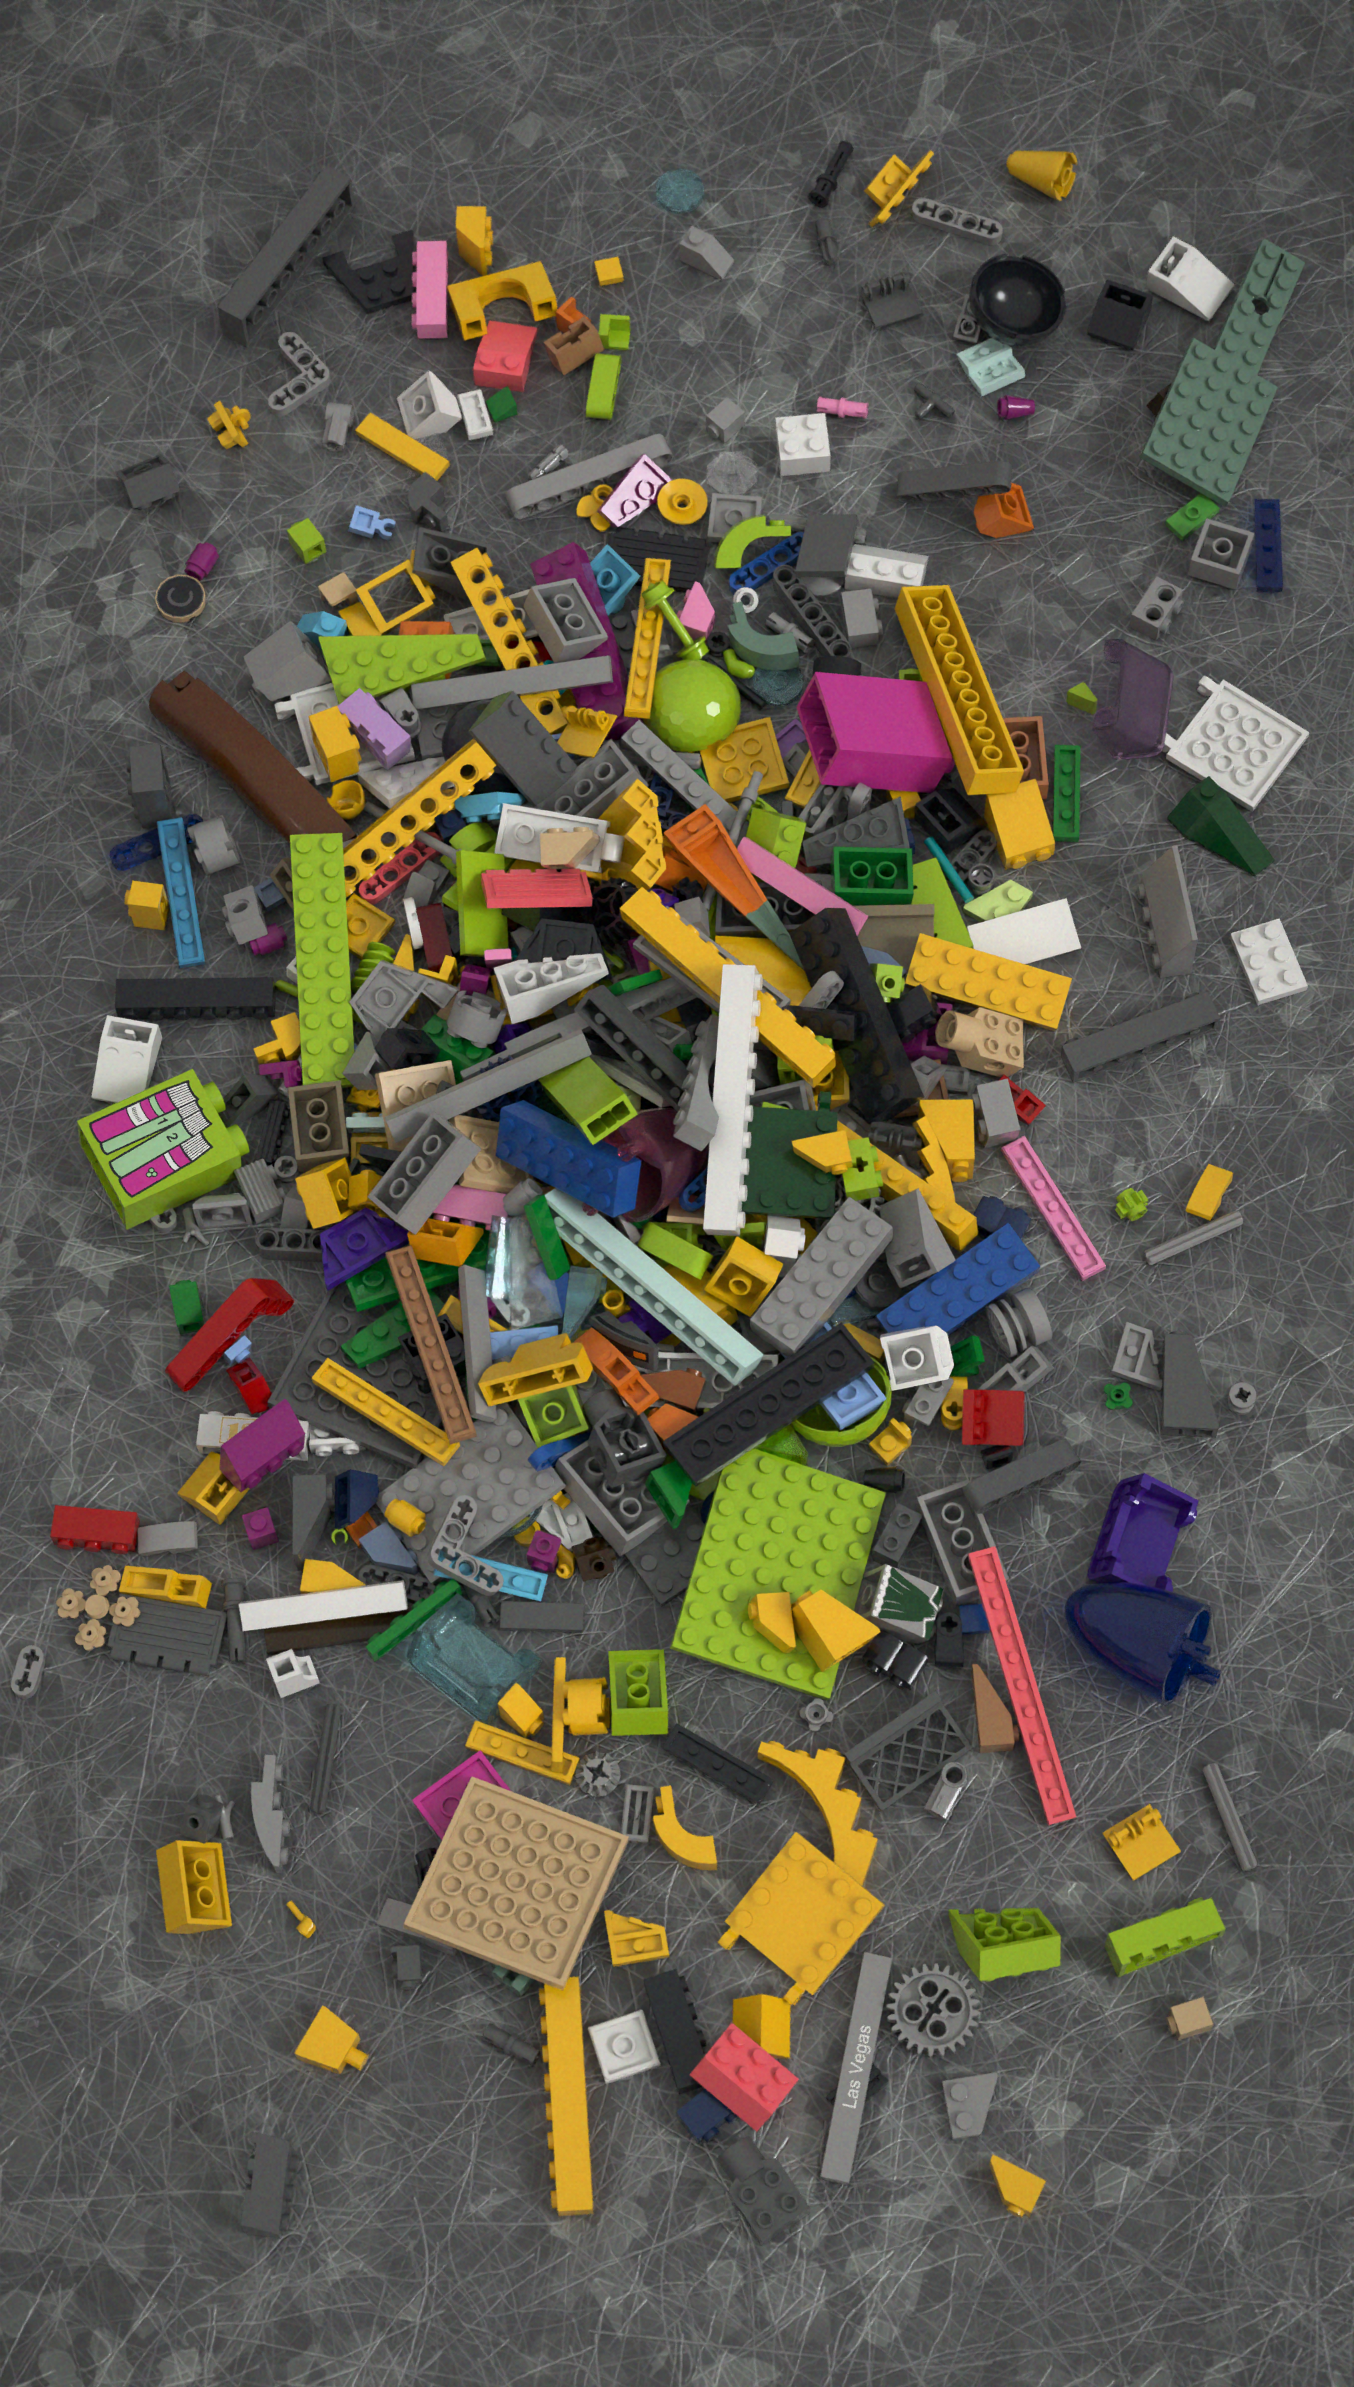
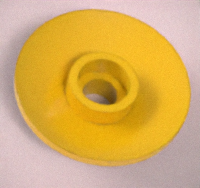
[657,479,707,525]

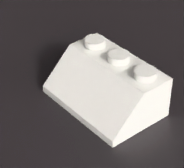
[845,544,928,598]

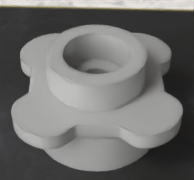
[800,1698,833,1732]

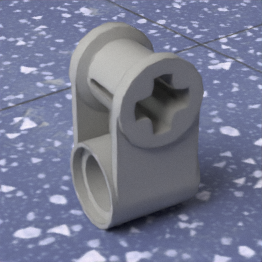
[379,688,421,739]

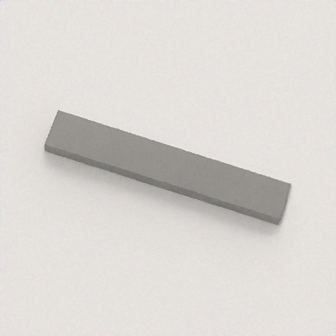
[458,1265,497,1423]

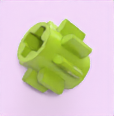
[1115,1188,1149,1221]

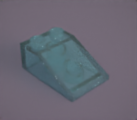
[562,1266,607,1343]

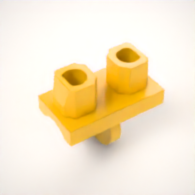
[207,401,251,449]

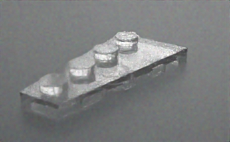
[509,1214,563,1330]

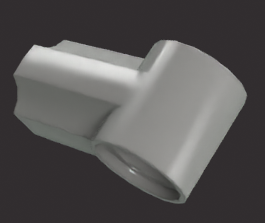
[322,402,354,452]
[924,1762,967,1821]

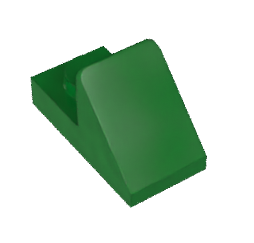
[950,1336,985,1377]

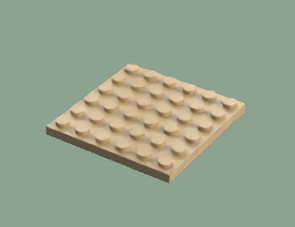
[404,1776,629,1990]

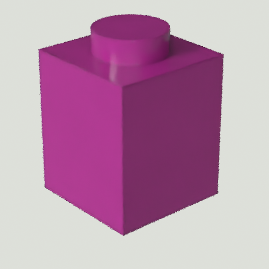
[242,1507,279,1550]

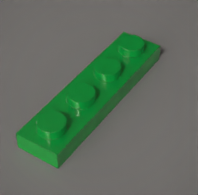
[1053,745,1081,842]
[365,1579,462,1662]

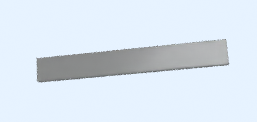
[411,656,613,711]
[384,1029,592,1143]

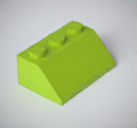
[745,807,806,883]

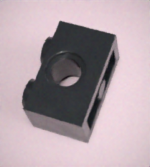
[375,1028,441,1069]

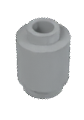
[503,1178,543,1218]

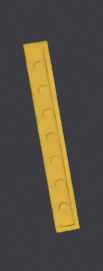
[624,558,671,719]

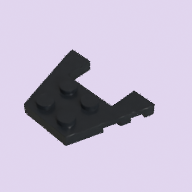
[322,230,414,314]

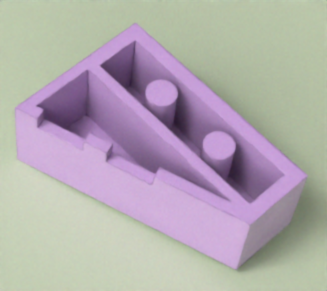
[338,688,411,771]

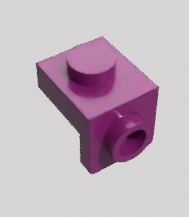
[526,1530,562,1573]

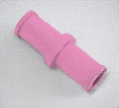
[817,397,868,419]

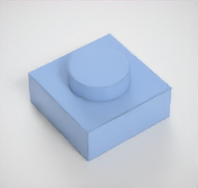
[223,1335,252,1365]

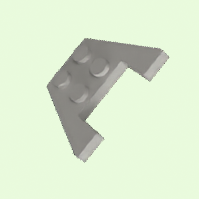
[350,960,459,1041]

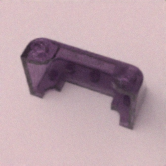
[1092,639,1174,760]

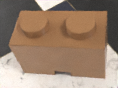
[543,316,604,376]

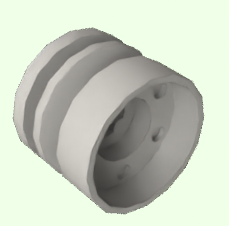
[985,1288,1052,1358]

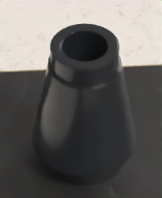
[864,1466,905,1494]

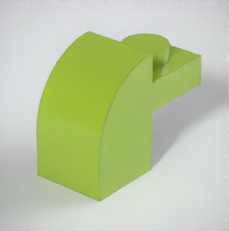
[440,822,497,878]

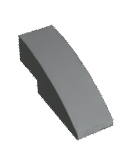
[978,1346,1054,1392]

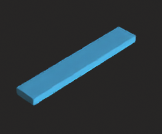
[157,817,205,968]

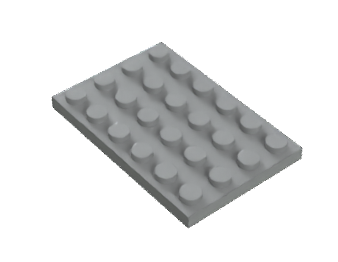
[376,1402,566,1585]

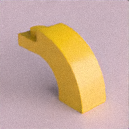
[653,1786,717,1870]

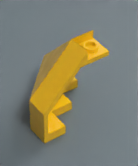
[598,779,666,890]

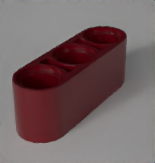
[416,902,453,973]

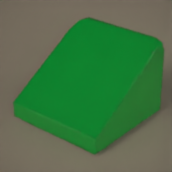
[486,386,518,423]

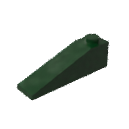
[1167,776,1275,877]

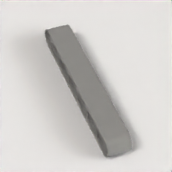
[505,434,673,519]

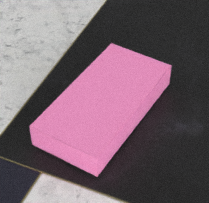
[484,949,513,969]

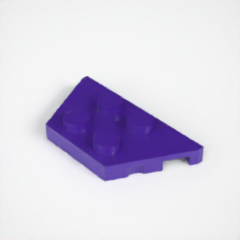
[320,1207,409,1290]

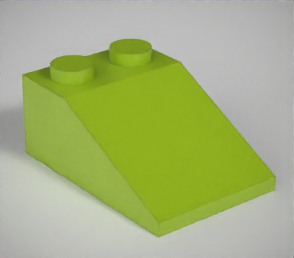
[608,1649,668,1736]

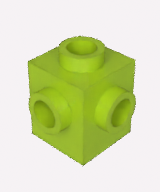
[870,963,905,1003]

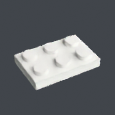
[1230,918,1308,1005]

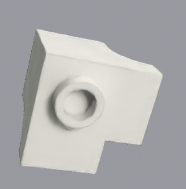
[266,1649,320,1698]

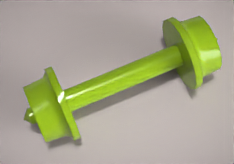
[641,580,709,660]

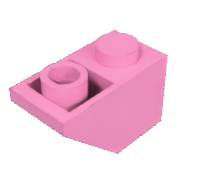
[677,581,715,644]

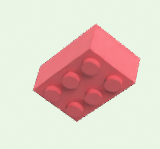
[690,2023,799,2132]

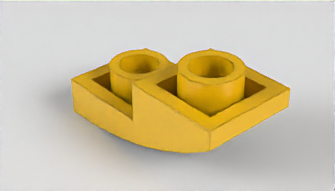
[1186,1164,1233,1220]

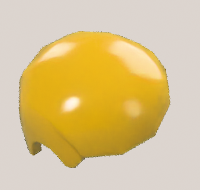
[326,780,366,820]

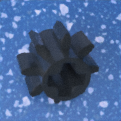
[672,877,704,903]

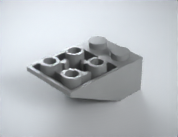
[880,1188,956,1288]

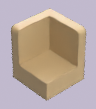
[318,572,359,607]

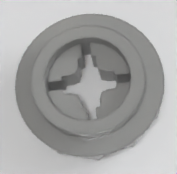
[575,1751,620,1797]

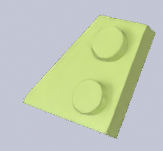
[963,880,1033,922]

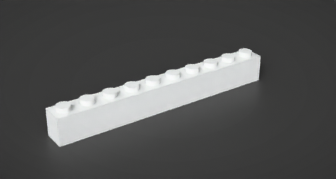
[703,964,763,1236]

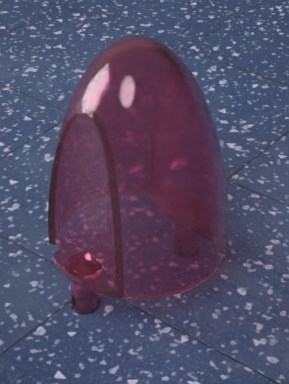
[582,1108,709,1222]

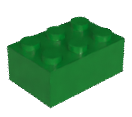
[830,847,914,906]

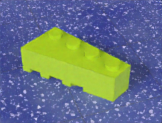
[1104,1897,1225,1978]

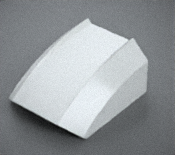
[880,1326,954,1391]

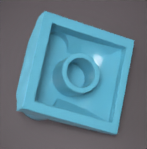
[590,544,640,615]
[455,792,527,823]

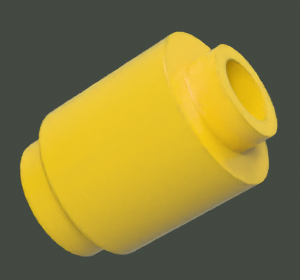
[384,1499,427,1537]

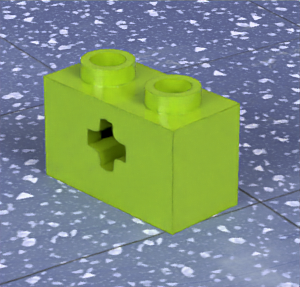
[842,1137,883,1201]

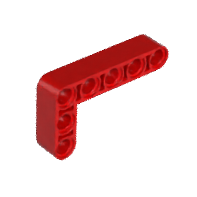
[165,1278,294,1392]

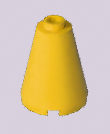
[1006,150,1077,201]

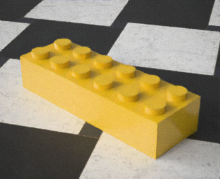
[904,933,1072,1032]

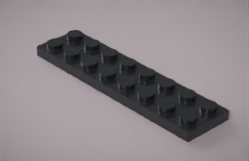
[663,1322,875,1487]

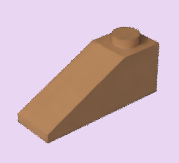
[971,1664,1019,1753]

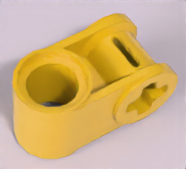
[941,1376,968,1431]

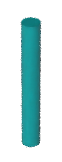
[924,836,974,903]

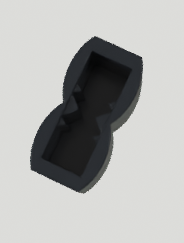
[863,1629,928,1690]

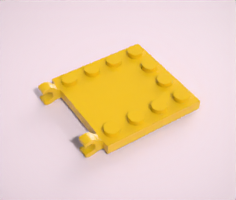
[717,1832,885,2005]

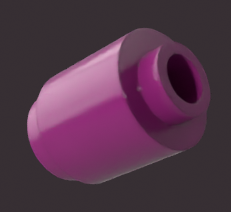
[184,542,219,581]
[249,923,287,956]

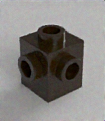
[571,1536,616,1582]

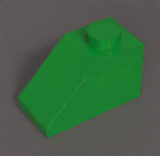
[645,1461,692,1529]

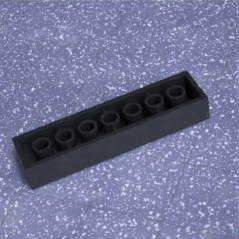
[789,908,924,1122]

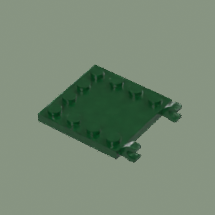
[742,1091,838,1220]

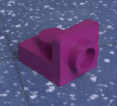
[259,1060,302,1088]

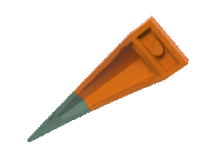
[663,804,804,970]

